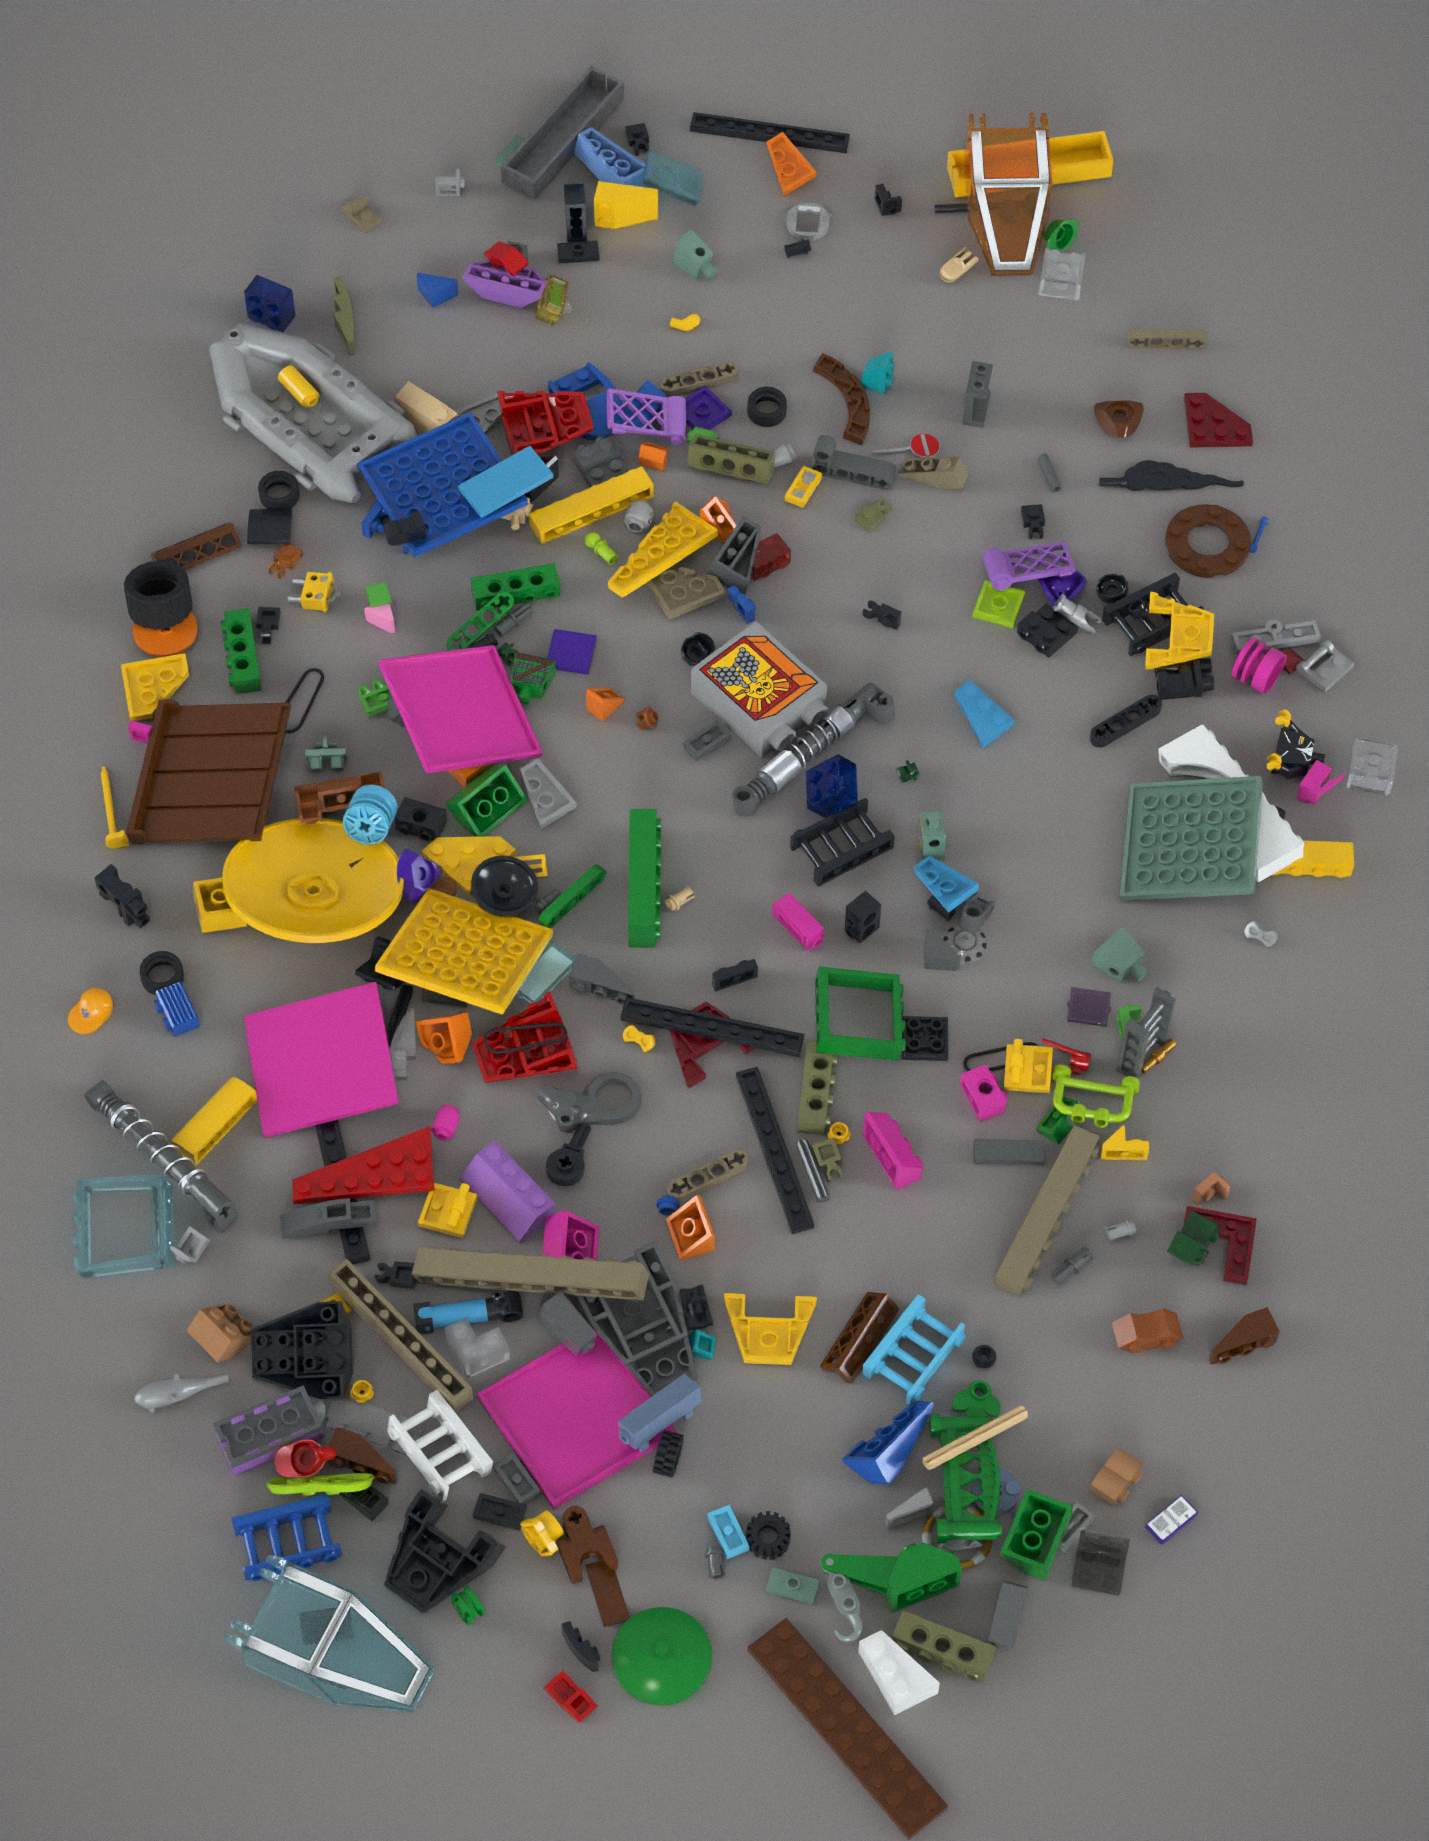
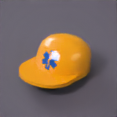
[68,987,114,1034]

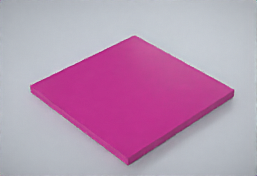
[378,645,543,774]
[244,982,399,1138]
[476,1326,677,1510]

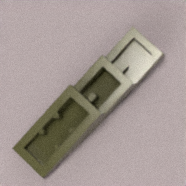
[333,276,355,355]

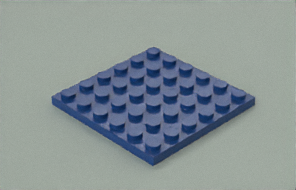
[357,412,528,557]

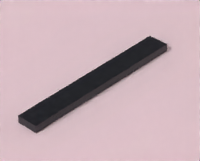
[690,112,850,153]
[620,997,805,1057]
[736,1067,814,1234]
[315,1119,371,1265]

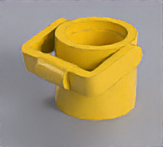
[520,1510,564,1557]

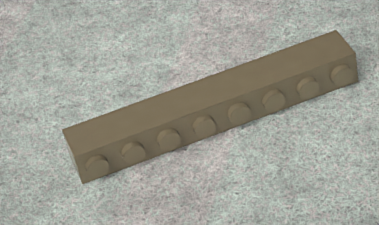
[994,1125,1101,1297]
[329,1259,473,1413]

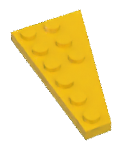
[608,501,718,598]

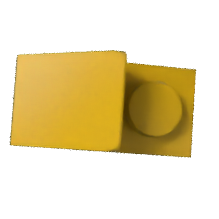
[1100,1125,1149,1160]

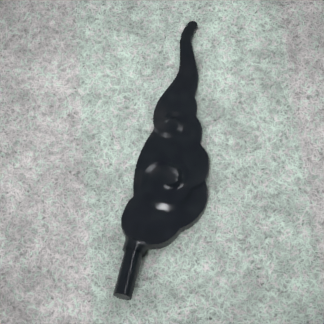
[1099,460,1244,491]

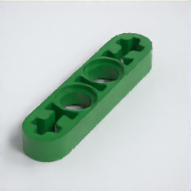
[446,592,514,651]
[538,864,607,928]

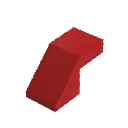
[484,241,529,277]

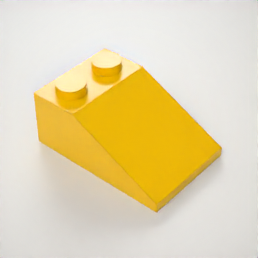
[594,181,658,229]

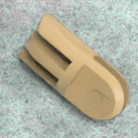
[939,247,979,283]

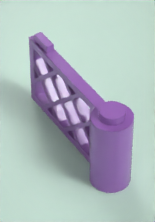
[607,388,687,445]
[982,541,1075,591]

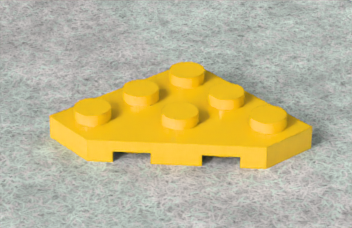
[121,653,189,721]
[421,836,516,895]

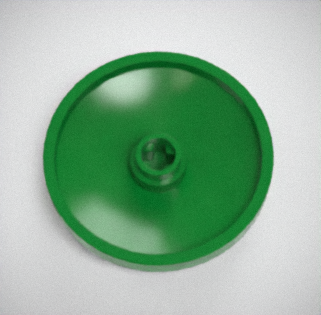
[612,1607,712,1706]

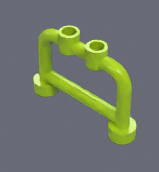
[1052,1064,1140,1128]

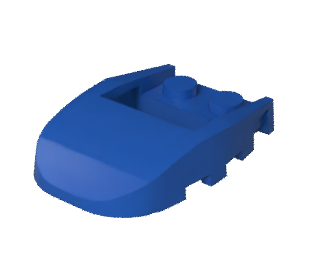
[548,362,625,441]

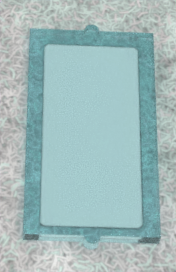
[517,940,576,1004]

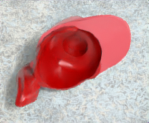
[274,1439,337,1478]

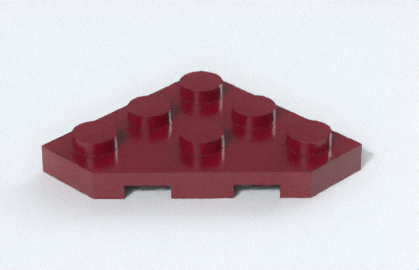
[1184,393,1253,448]

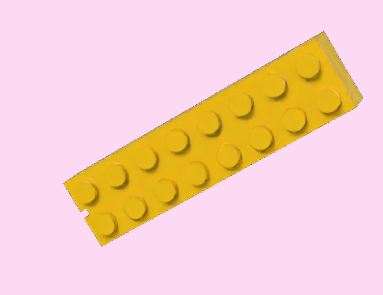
[947,131,1114,198]

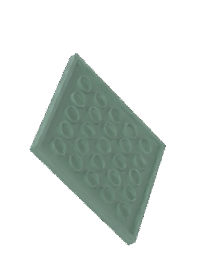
[1120,776,1263,901]

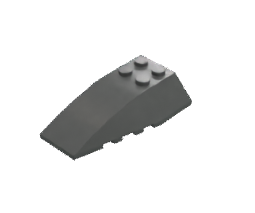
[577,1241,697,1397]

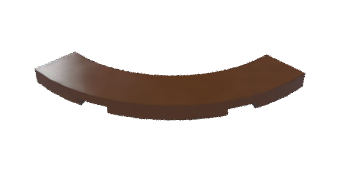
[813,353,870,445]

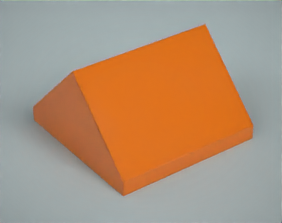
[665,1195,715,1260]

